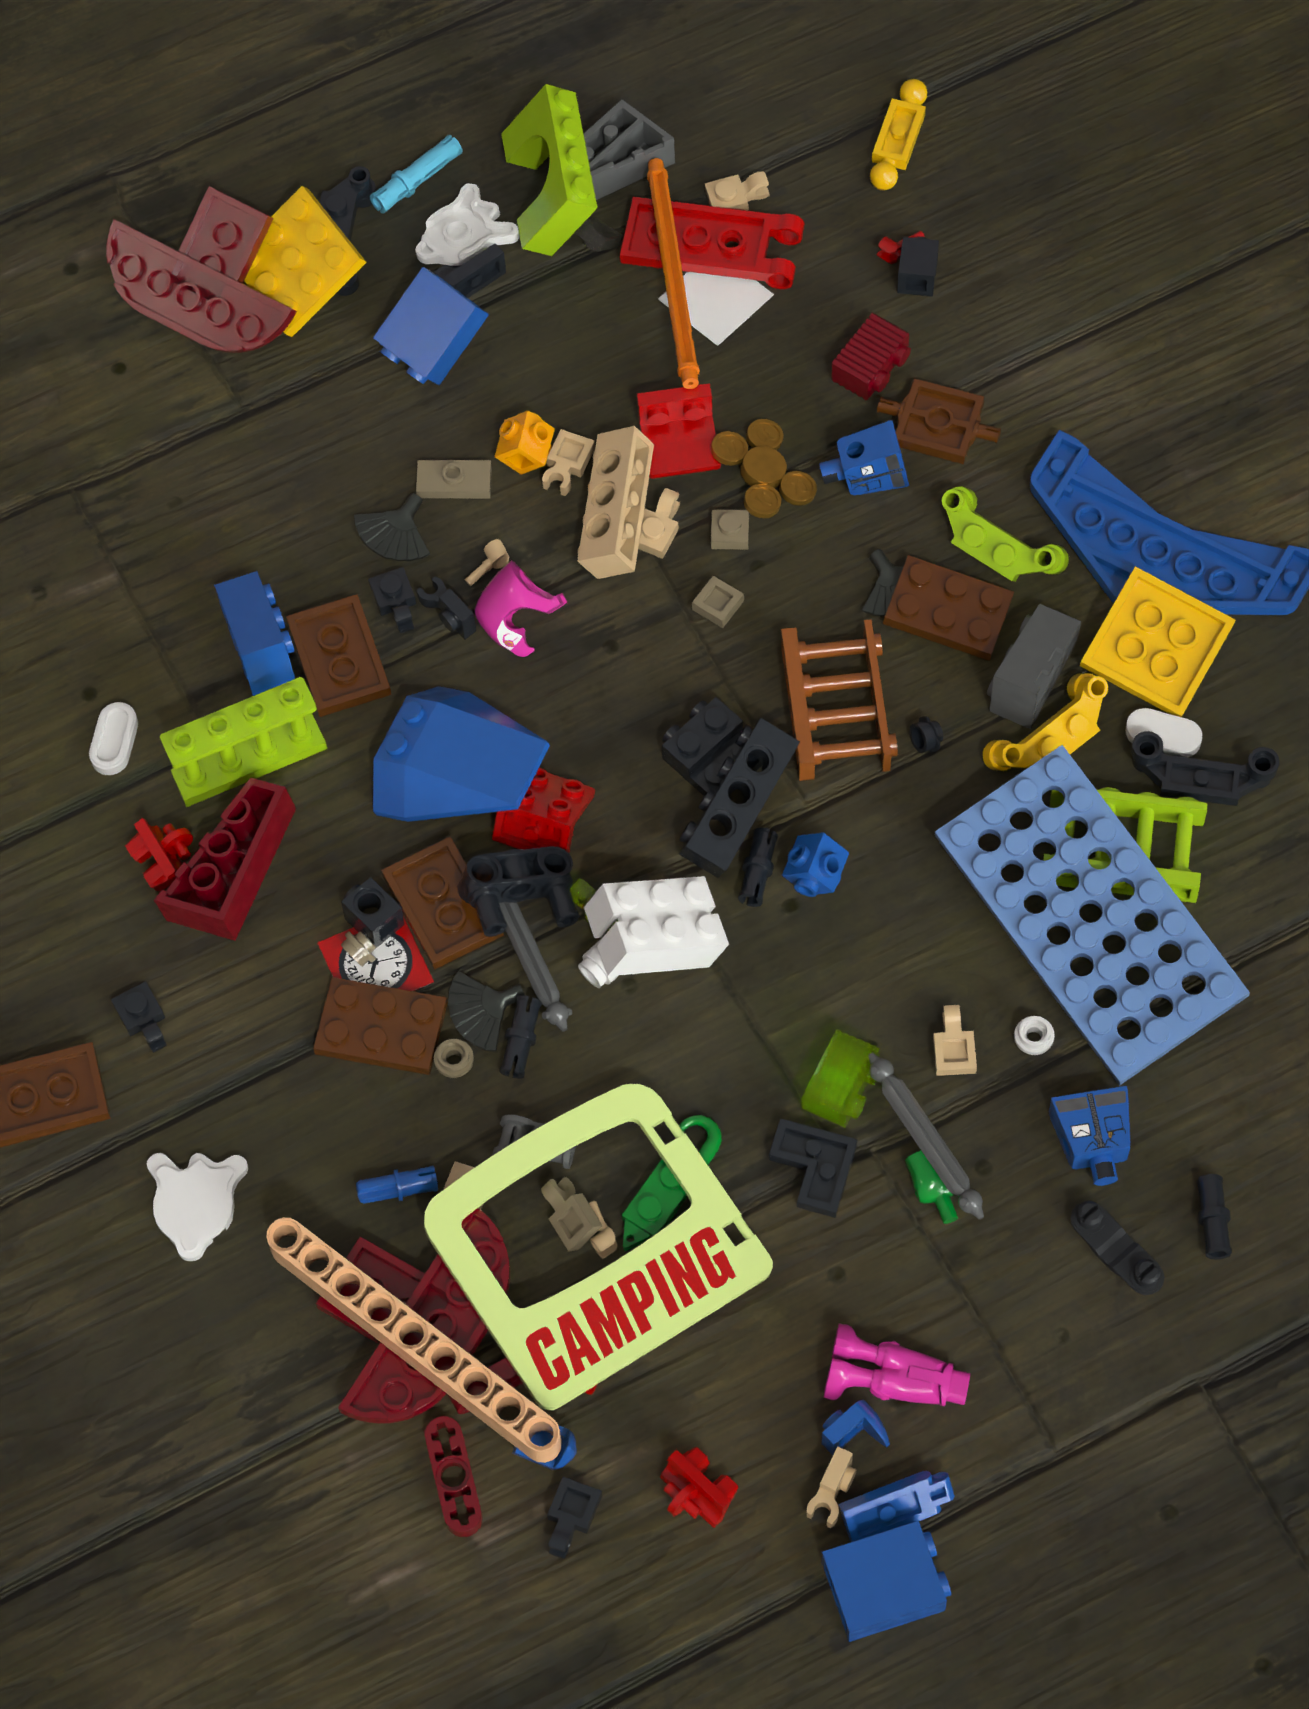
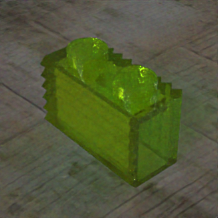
[802,1030,879,1128]

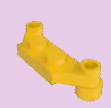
[983,673,1108,771]

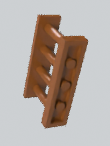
[781,619,898,781]

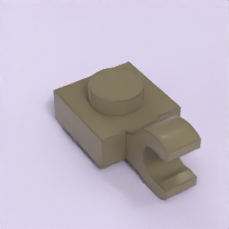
[541,1177,602,1251]

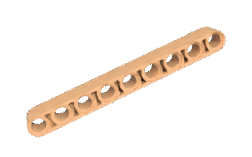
[266,1217,562,1463]

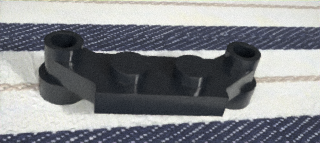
[320,166,376,296]
[1131,731,1279,806]

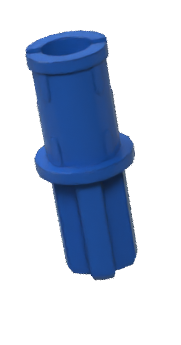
[356,1165,438,1204]

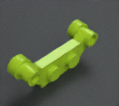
[942,487,1069,582]

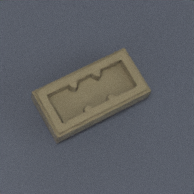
[416,460,492,499]

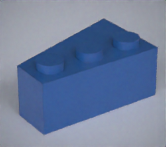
[214,571,295,696]

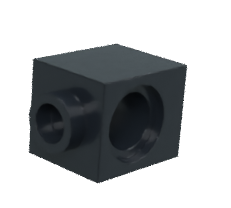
[897,237,939,297]
[341,877,405,947]

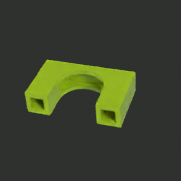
[502,84,597,256]

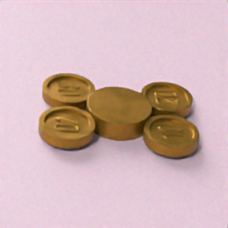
[711,419,817,518]

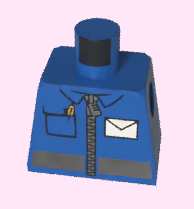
[819,420,909,496]
[1049,1086,1130,1186]

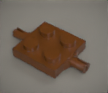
[877,378,1001,464]

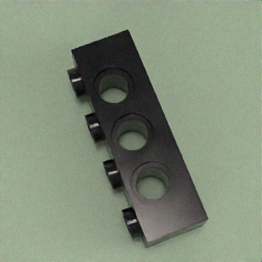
[679,718,800,878]

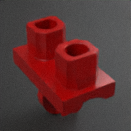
[125,818,193,892]
[660,1447,739,1528]

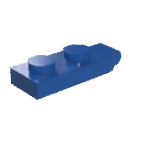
[838,1471,955,1542]

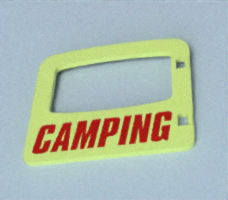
[424,1084,773,1410]

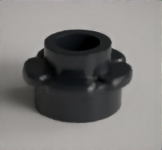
[909,716,943,753]

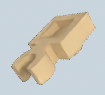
[542,429,595,496]

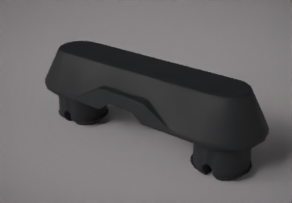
[1071,1201,1165,1295]

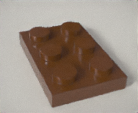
[883,555,1014,661]
[286,594,392,717]
[381,836,504,970]
[313,977,448,1075]
[0,1042,111,1147]

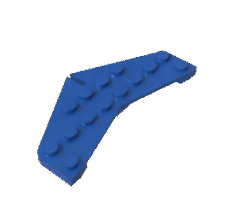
[1030,430,1309,615]

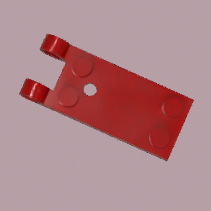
[620,197,805,289]

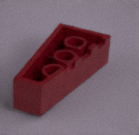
[154,778,296,941]

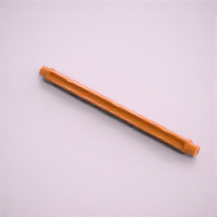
[647,158,700,389]

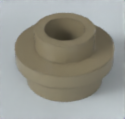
[341,931,377,967]
[434,1039,474,1078]

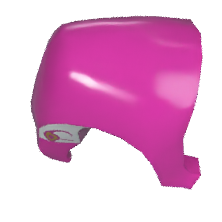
[474,560,567,657]

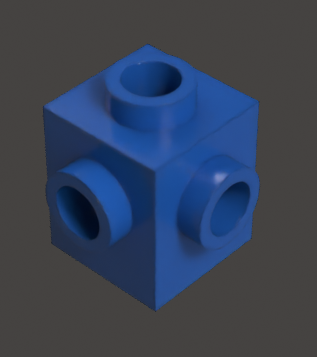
[782,832,849,897]

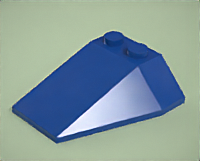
[373,686,550,822]

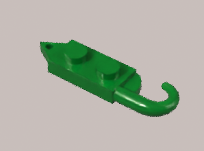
[622,1115,722,1251]

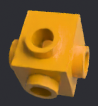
[495,410,555,475]

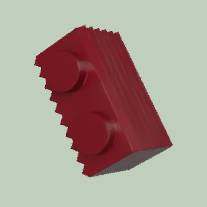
[832,313,911,400]

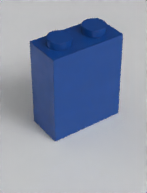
[373,267,489,385]
[821,1521,951,1642]

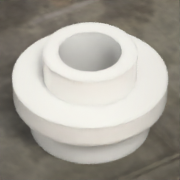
[1014,1016,1054,1055]

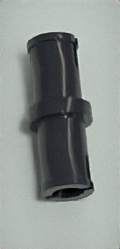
[738,827,778,907]
[499,996,542,1079]
[1196,1174,1232,1260]

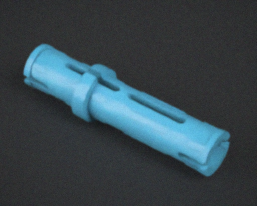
[370,135,463,214]

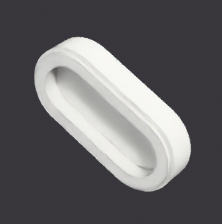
[89,702,138,775]
[1125,708,1202,758]

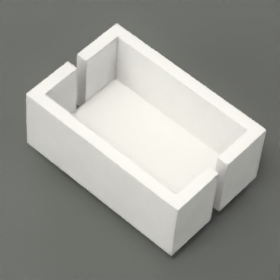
[584,876,729,976]

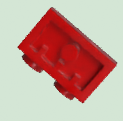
[637,383,721,479]
[492,768,595,853]

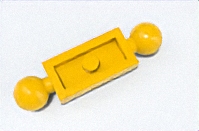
[870,79,927,190]

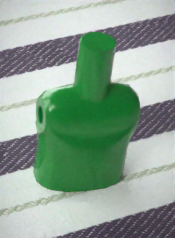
[905,1151,958,1224]

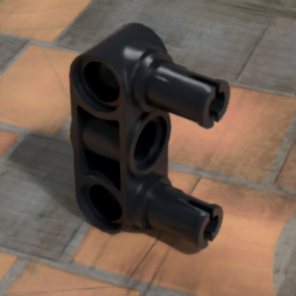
[457,846,580,937]

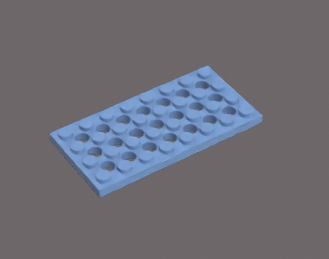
[935,745,1250,1086]

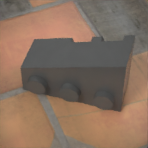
[584,100,675,200]
[987,604,1081,729]

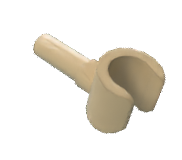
[465,539,509,586]
[589,1201,618,1259]

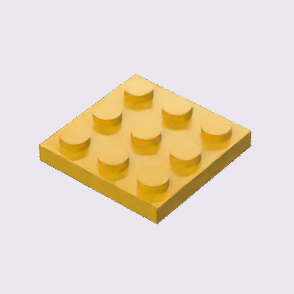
[244,186,367,337]
[1080,566,1236,717]

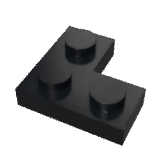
[769,1118,858,1218]

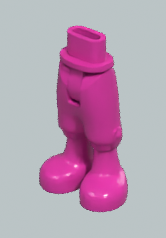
[823,1323,970,1406]

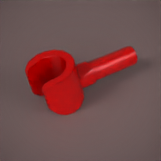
[876,231,925,264]

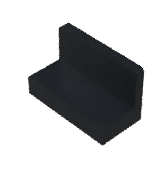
[433,243,506,298]

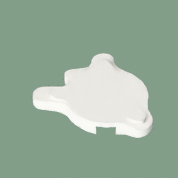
[415,183,520,266]
[147,1153,248,1261]

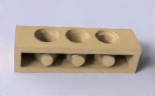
[577,426,654,579]

